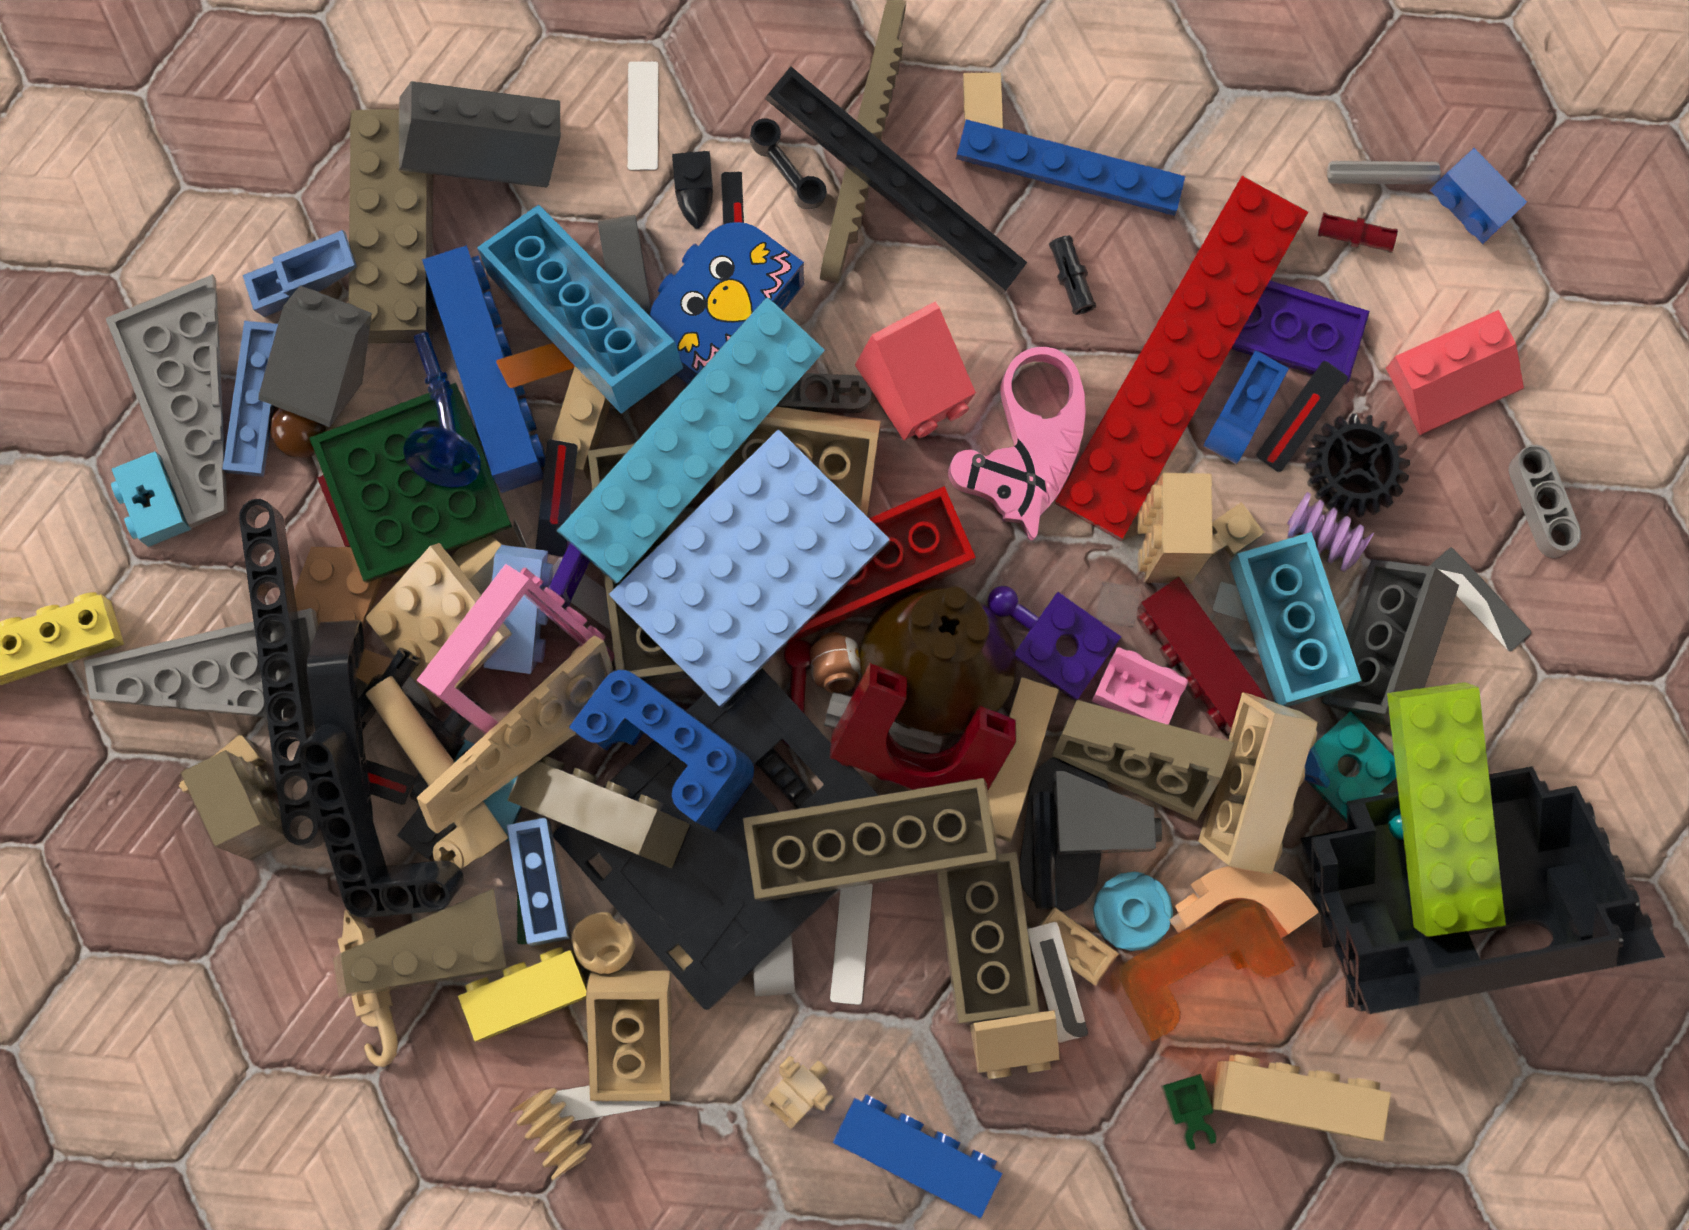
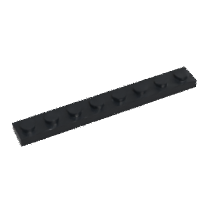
[765,66,1028,294]

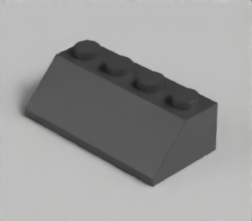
[399,81,561,188]
[1322,559,1459,726]

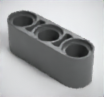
[598,215,651,316]

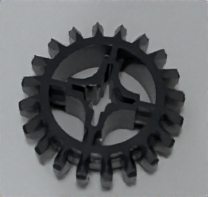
[1304,413,1410,518]

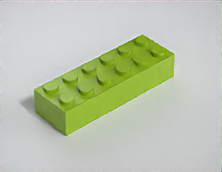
[1387,682,1506,937]

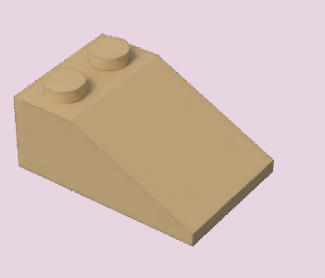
[586,971,672,1101]

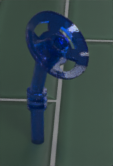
[403,332,481,487]

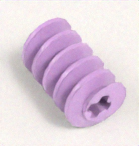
[1287,492,1374,572]

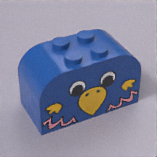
[650,222,804,384]

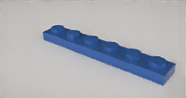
[956,119,1186,216]

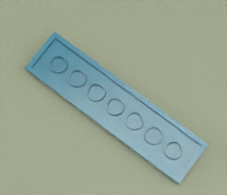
[557,297,825,584]

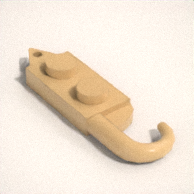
[337,909,398,1067]

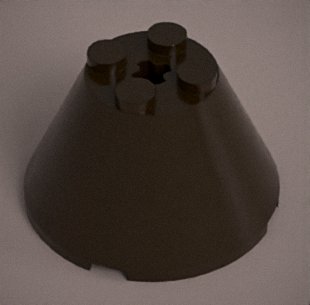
[860,586,1016,736]

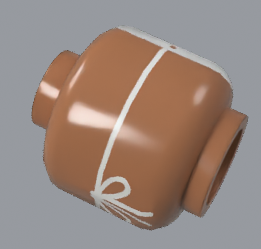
[809,632,862,693]

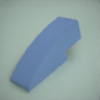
[243,230,357,317]

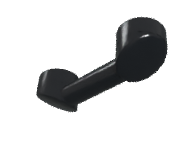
[750,118,827,209]

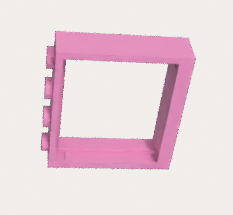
[417,564,615,734]

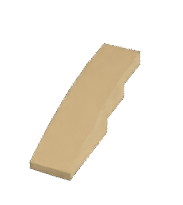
[988,677,1059,842]

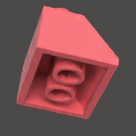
[1386,310,1524,435]

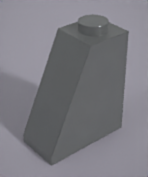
[1053,771,1162,854]

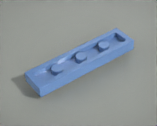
[223,321,278,477]

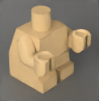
[762,1056,834,1129]

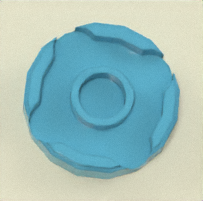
[1093,871,1173,952]

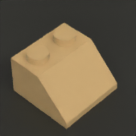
[970,1010,1060,1079]

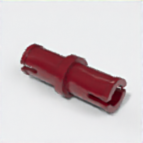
[1317,212,1398,253]

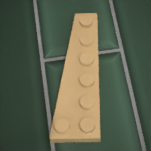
[417,635,614,834]

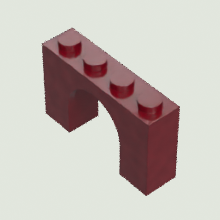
[830,663,1016,790]

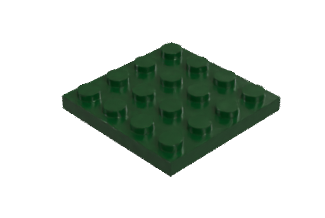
[310,382,512,583]

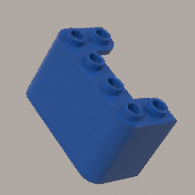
[569,670,754,831]

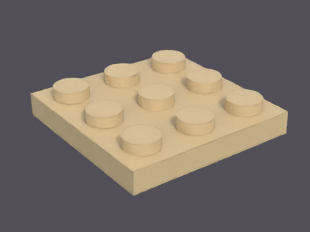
[365,543,512,708]

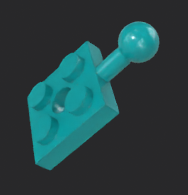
[1308,711,1404,841]

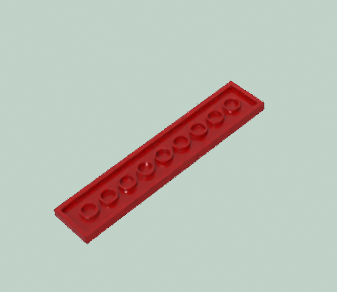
[1054,176,1309,541]

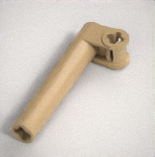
[366,676,509,870]

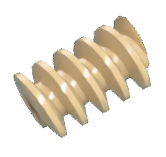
[510,1088,592,1181]

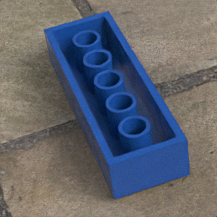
[422,245,546,493]

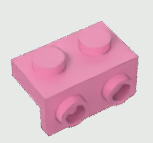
[1092,647,1188,725]

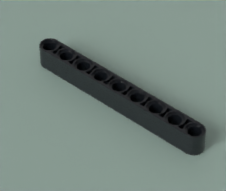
[239,499,324,849]

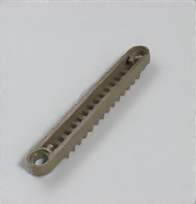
[820,0,907,284]

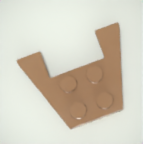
[294,547,411,685]

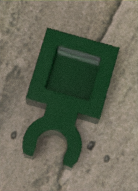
[1161,1074,1216,1150]

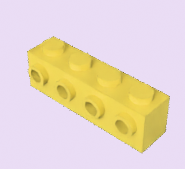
[0,592,124,685]

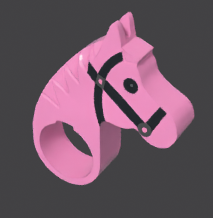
[948,347,1086,541]

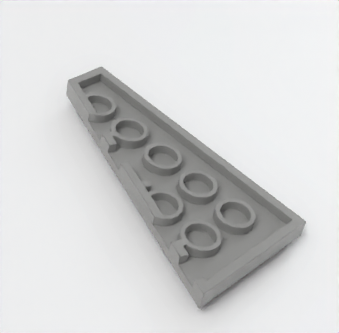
[105,274,228,528]
[84,608,318,722]

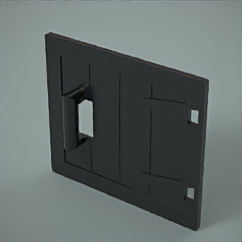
[553,668,879,1010]

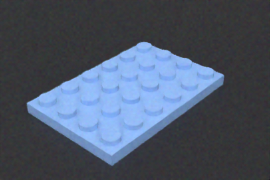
[609,429,890,708]

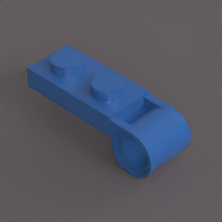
[1203,350,1289,464]

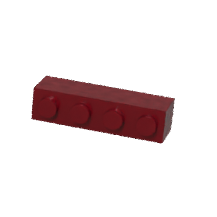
[1137,577,1268,736]

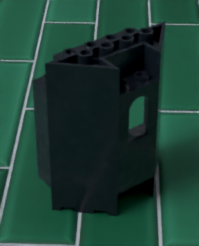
[1301,766,1665,1014]

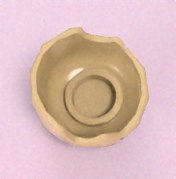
[571,912,636,974]

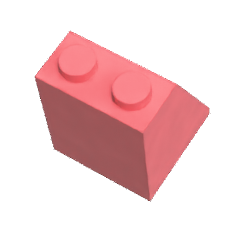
[855,301,976,441]

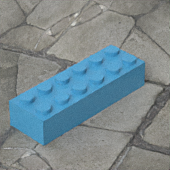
[477,204,683,413]

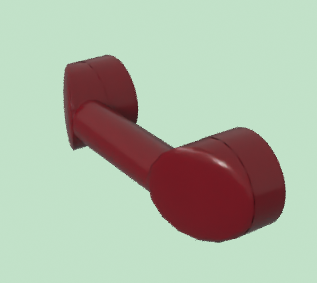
[782,640,812,749]

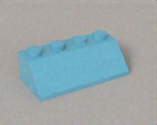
[1229,532,1361,707]

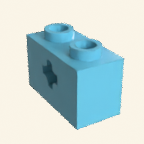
[111,451,191,547]

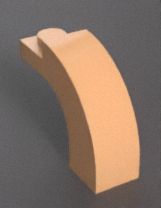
[1169,866,1319,940]

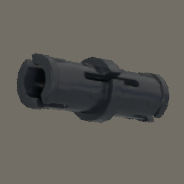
[1049,235,1097,315]

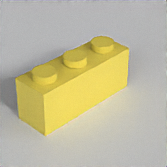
[458,947,587,1042]

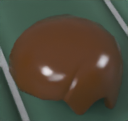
[270,408,330,459]

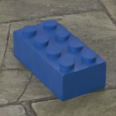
[833,1094,1003,1219]

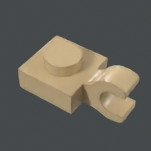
[1208,502,1265,560]

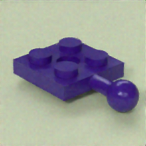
[987,586,1121,701]

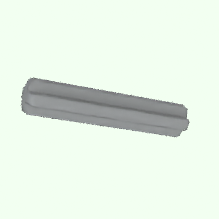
[1327,161,1440,184]

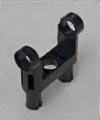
[358,648,483,804]

